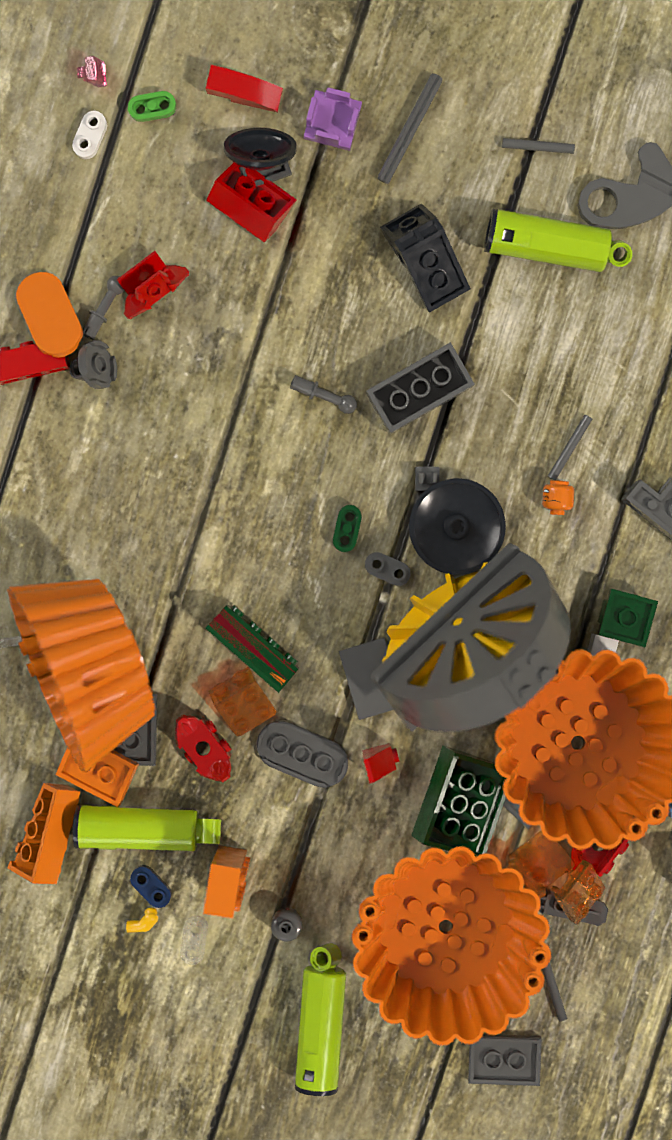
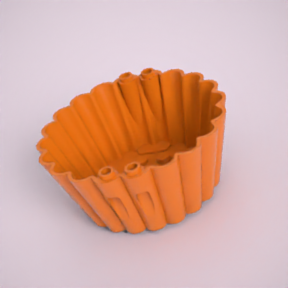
[7,579,155,772]
[495,650,672,849]
[352,847,551,1045]

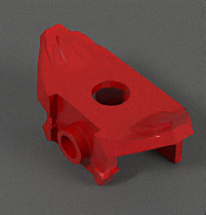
[117,251,189,319]
[175,714,232,783]
[571,838,629,877]

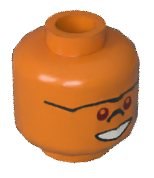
[542,480,574,515]

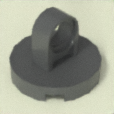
[69,340,117,389]

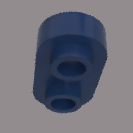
[130,865,172,908]

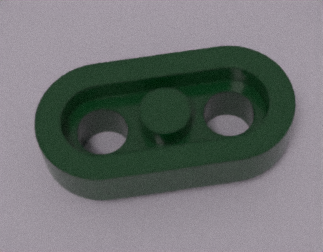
[333,505,362,552]

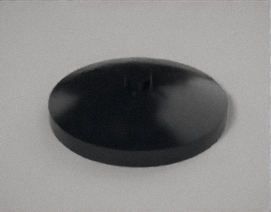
[409,478,506,575]

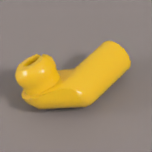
[126,907,158,933]

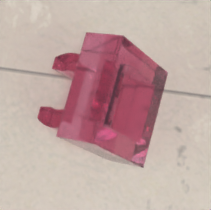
[77,56,107,88]

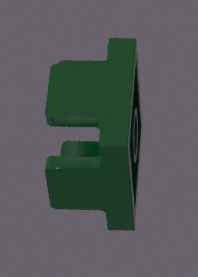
[597,588,658,648]

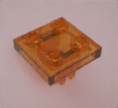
[550,859,605,925]

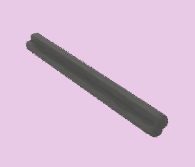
[378,73,442,184]

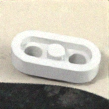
[72,111,107,159]

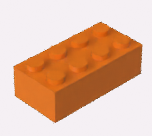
[203,845,250,919]

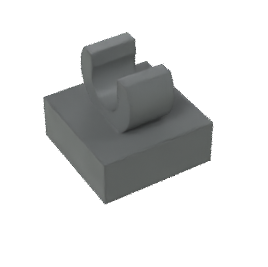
[415,467,440,491]

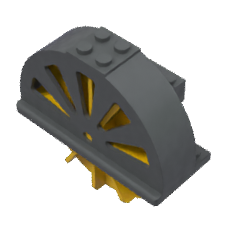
[371,543,570,732]

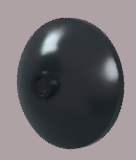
[224,128,297,170]

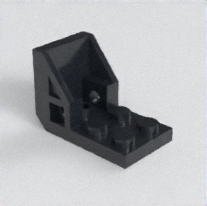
[380,203,471,313]

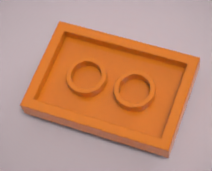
[55,748,139,807]

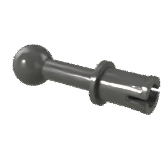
[83,276,124,340]
[290,375,357,414]

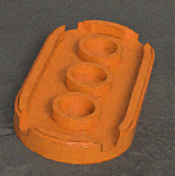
[16,272,83,357]

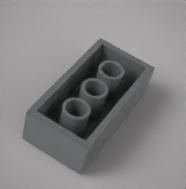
[366,342,475,435]

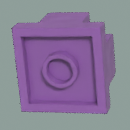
[304,88,362,151]

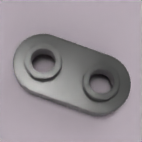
[365,552,411,586]

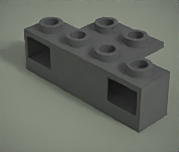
[621,477,672,541]

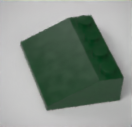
[411,746,507,857]

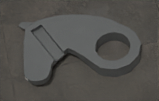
[577,142,672,229]

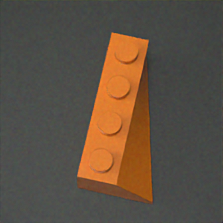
[7,783,80,884]

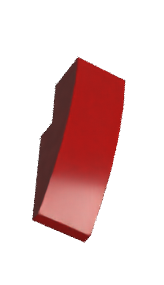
[206,65,283,113]

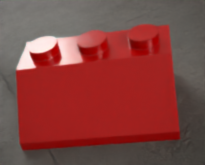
[206,163,297,243]

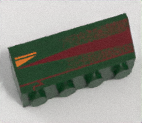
[205,605,299,693]

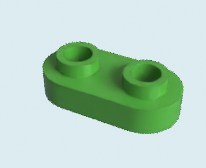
[128,91,176,122]

